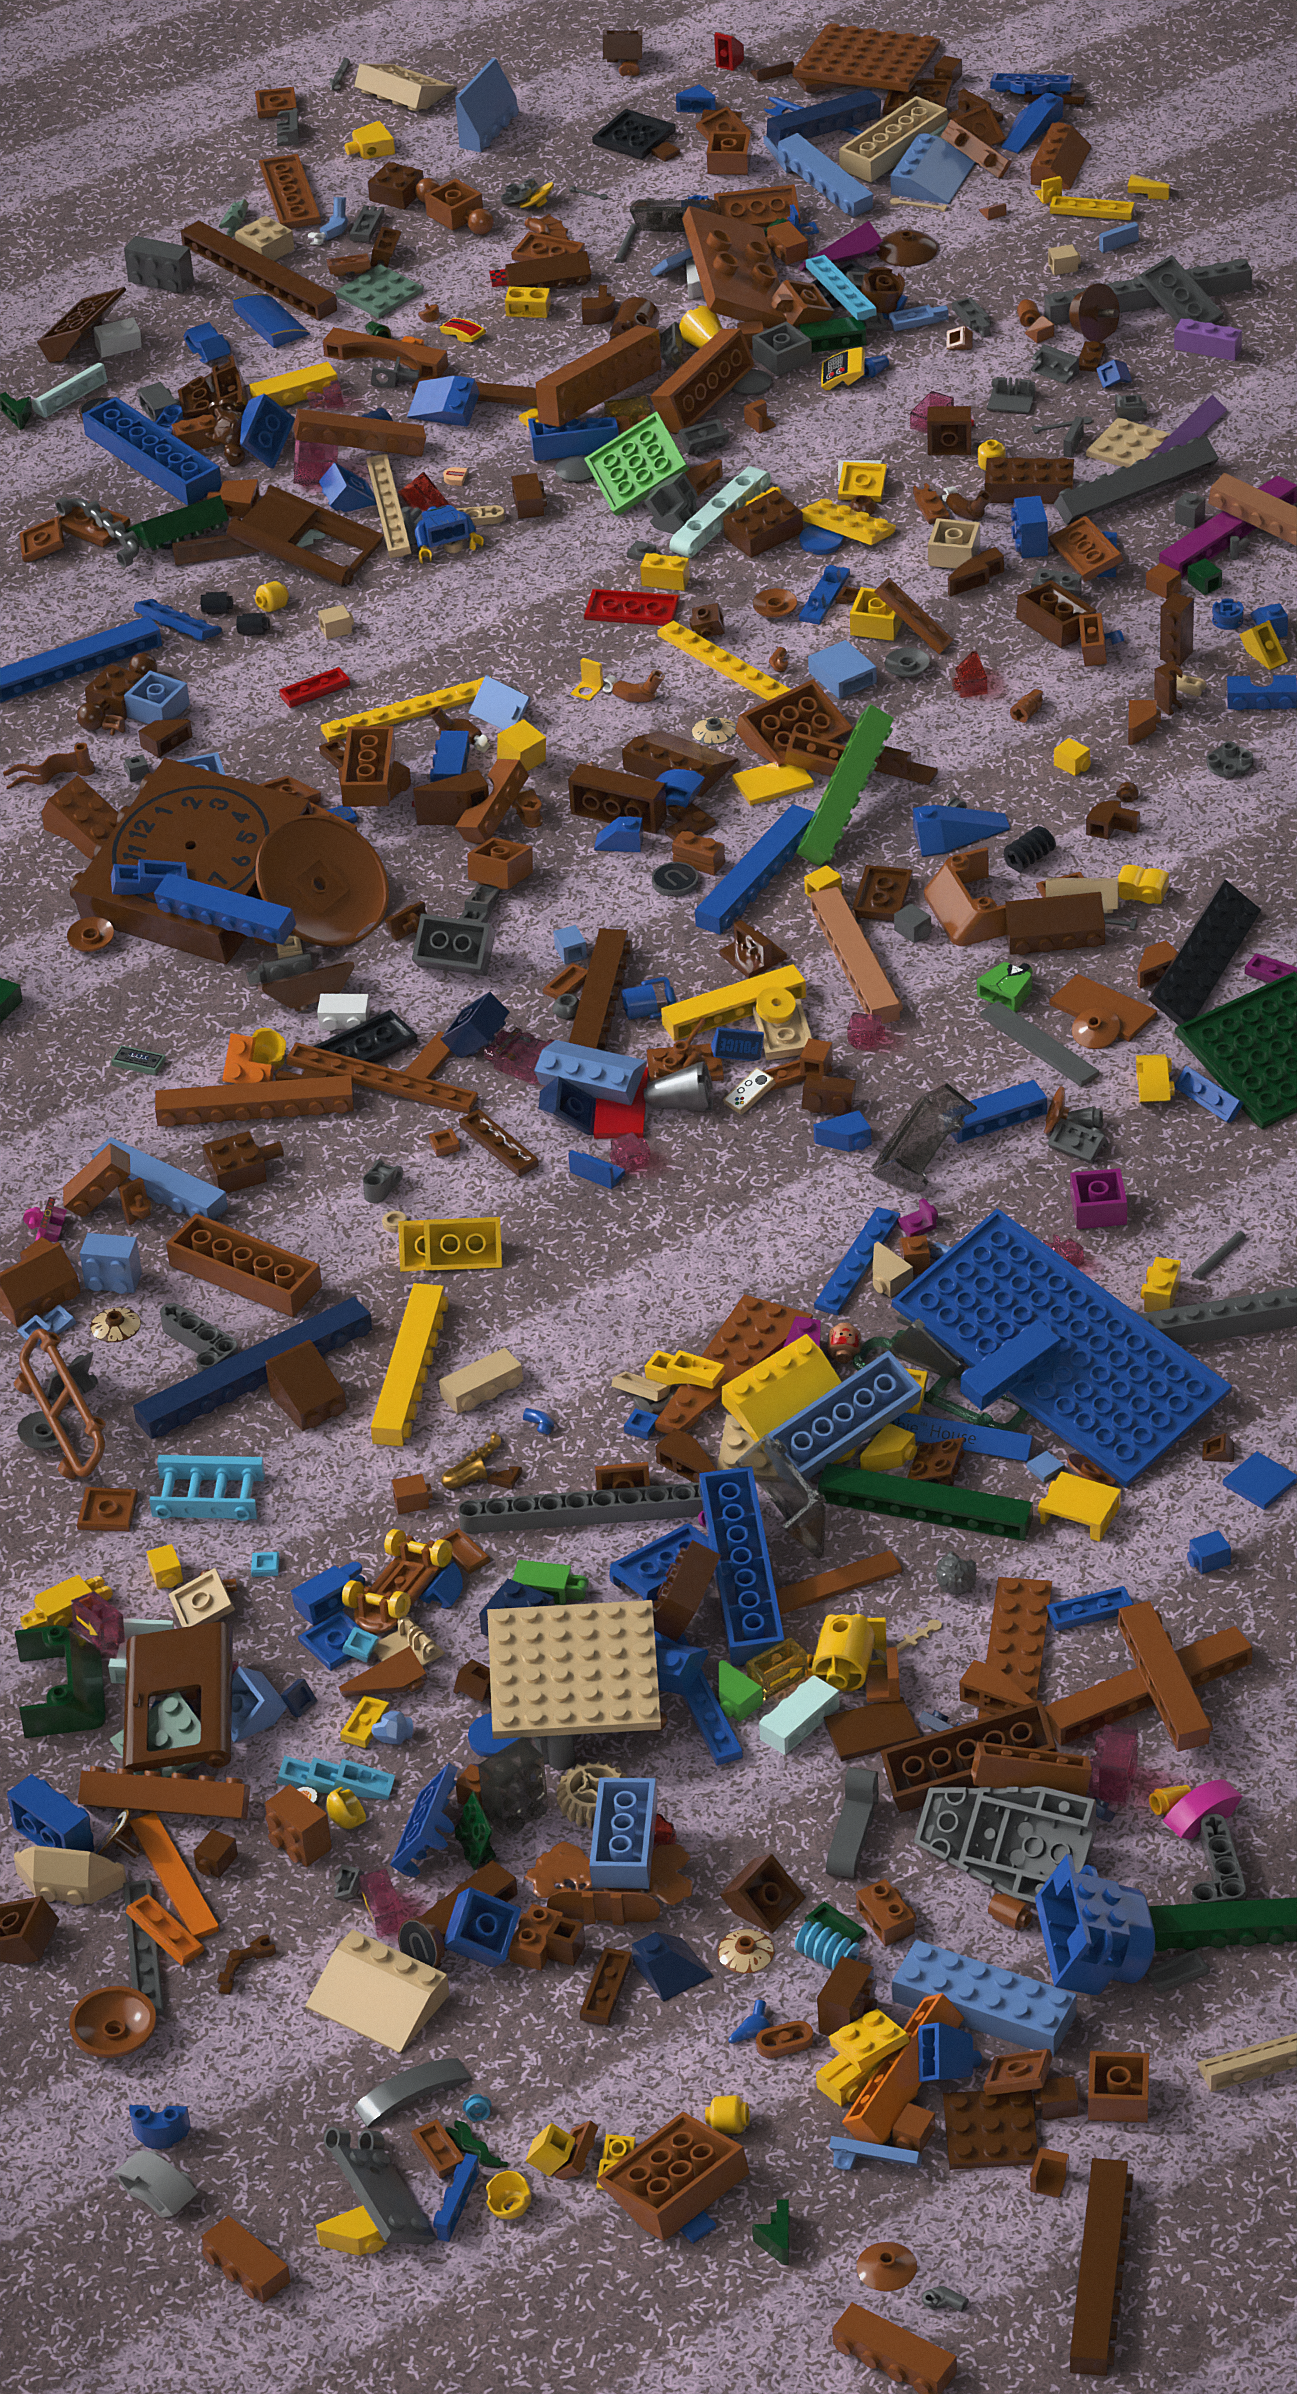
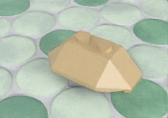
[14,1846,127,1905]

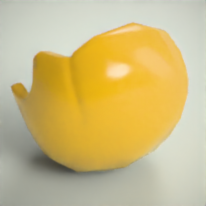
[326,1787,366,1829]
[486,2171,532,2220]

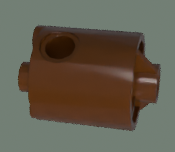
[609,297,660,341]

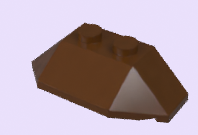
[257,961,355,1012]

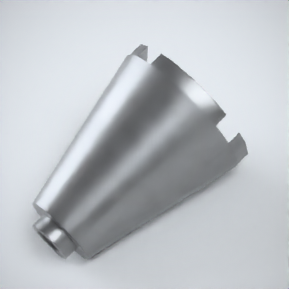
[644,1062,713,1111]

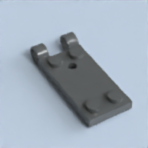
[324,2127,436,2245]

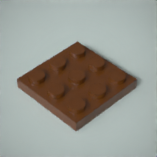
[883,78,952,115]
[943,2089,1038,2170]

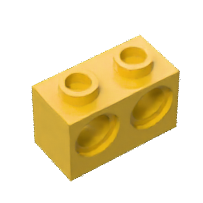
[505,287,551,318]

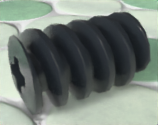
[1003,826,1056,873]

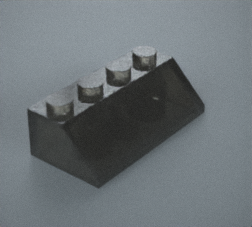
[629,198,721,232]

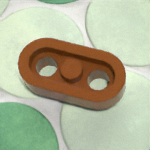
[756,2020,813,2058]

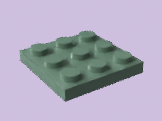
[336,264,423,318]
[110,1691,202,1778]

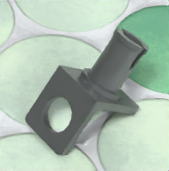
[371,356,420,388]

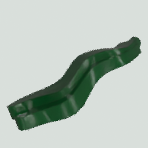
[445,2120,508,2168]

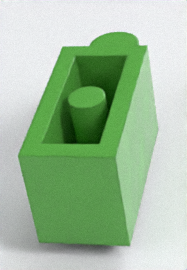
[512,1560,589,1605]

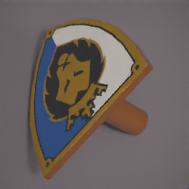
[95,1809,141,1858]

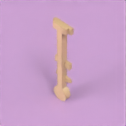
[890,198,947,212]
[875,1619,942,1664]

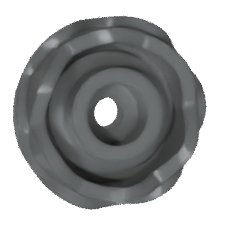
[552,994,580,1019]

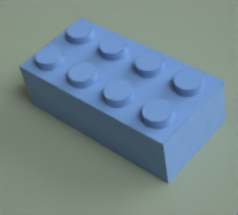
[589,1778,658,1889]

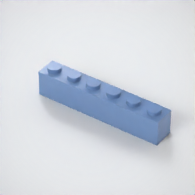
[777,133,873,217]
[92,1137,228,1220]

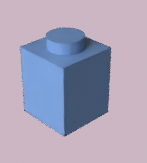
[553,925,587,964]

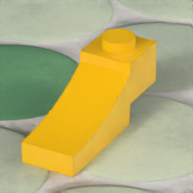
[644,1350,725,1389]

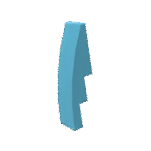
[276,1755,395,1800]

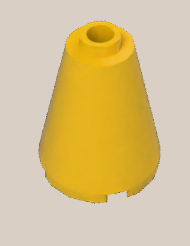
[679,305,723,349]

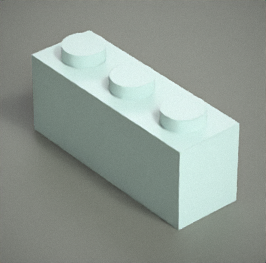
[759,1675,839,1755]

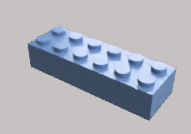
[763,1350,922,1488]
[892,1940,1077,2057]

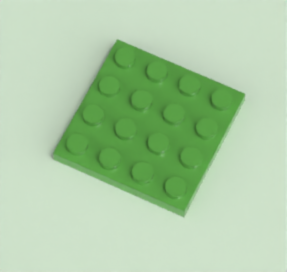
[584,411,689,516]

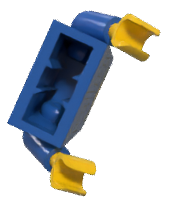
[415,505,484,564]

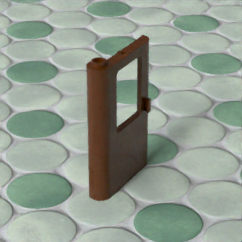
[227,485,384,587]
[122,1622,233,1772]

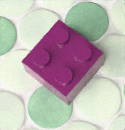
[1070,1168,1127,1229]

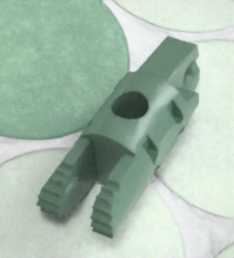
[219,199,249,238]

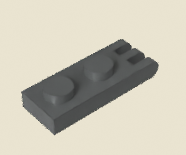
[349,205,385,242]

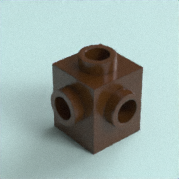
[689,603,725,638]

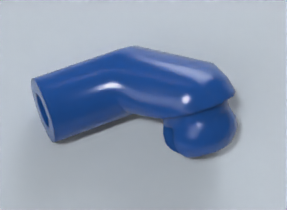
[523,1408,554,1435]

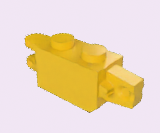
[20,1574,113,1629]

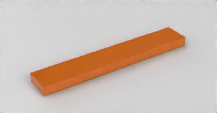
[129,1811,219,1940]

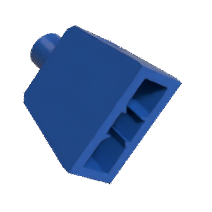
[918,2022,982,2082]

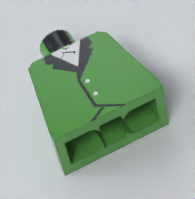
[977,962,1033,1013]

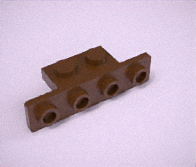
[874,746,938,785]

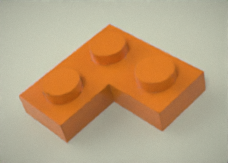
[222,1033,275,1084]

